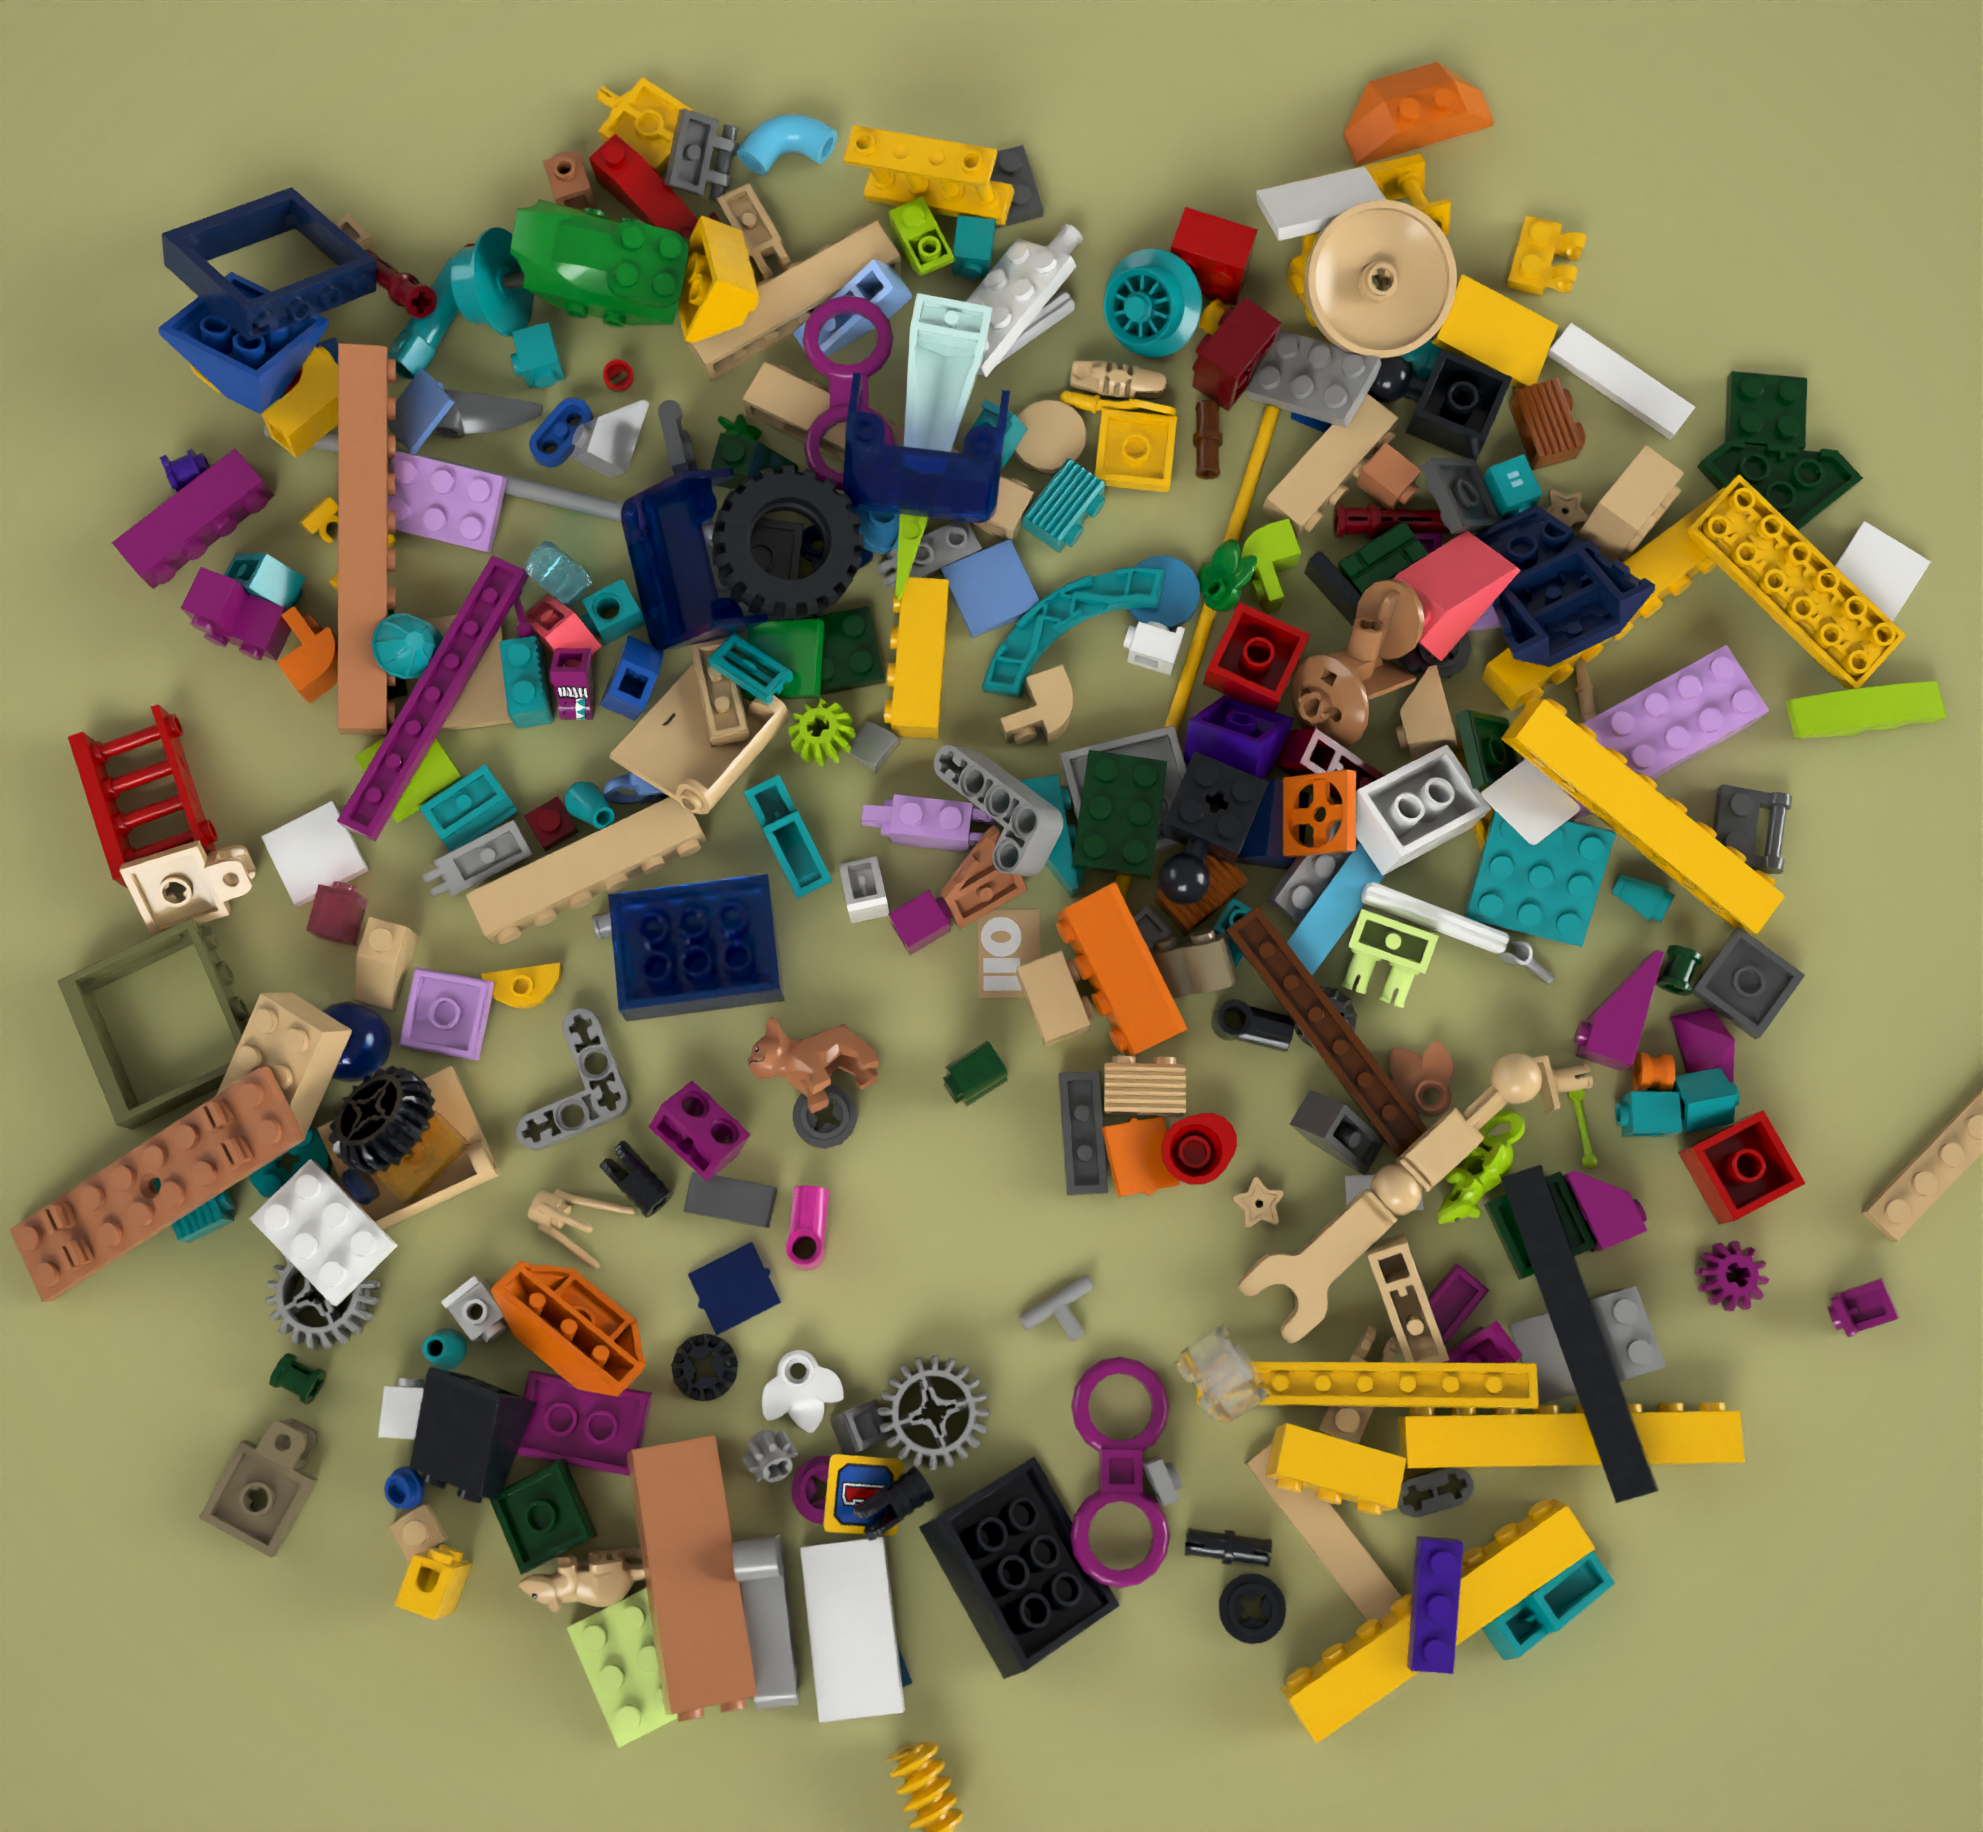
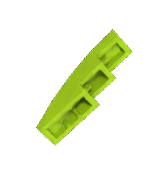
[1785,681,1947,739]

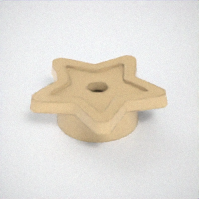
[1545,490,1589,528]
[1232,1176,1284,1229]

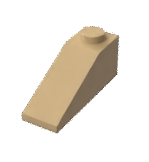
[1366,1233,1449,1363]

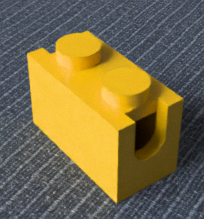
[394,1545,473,1620]

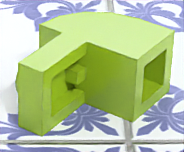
[1241,518,1301,614]

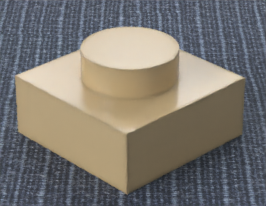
[388,1503,449,1563]

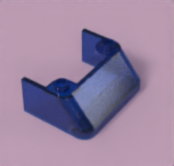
[843,373,1010,523]
[621,468,768,651]

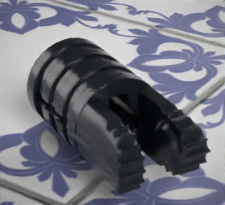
[599,1140,673,1218]
[853,1466,934,1541]

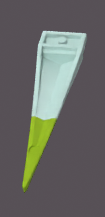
[895,293,993,601]

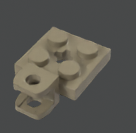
[199,1419,318,1557]

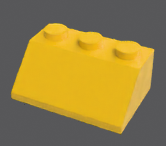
[678,215,760,343]

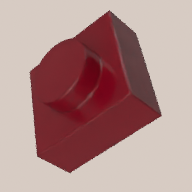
[524,796,579,852]

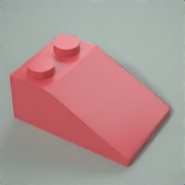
[1393,530,1520,661]

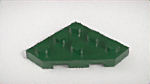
[1697,439,1863,531]

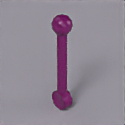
[514,590,533,638]

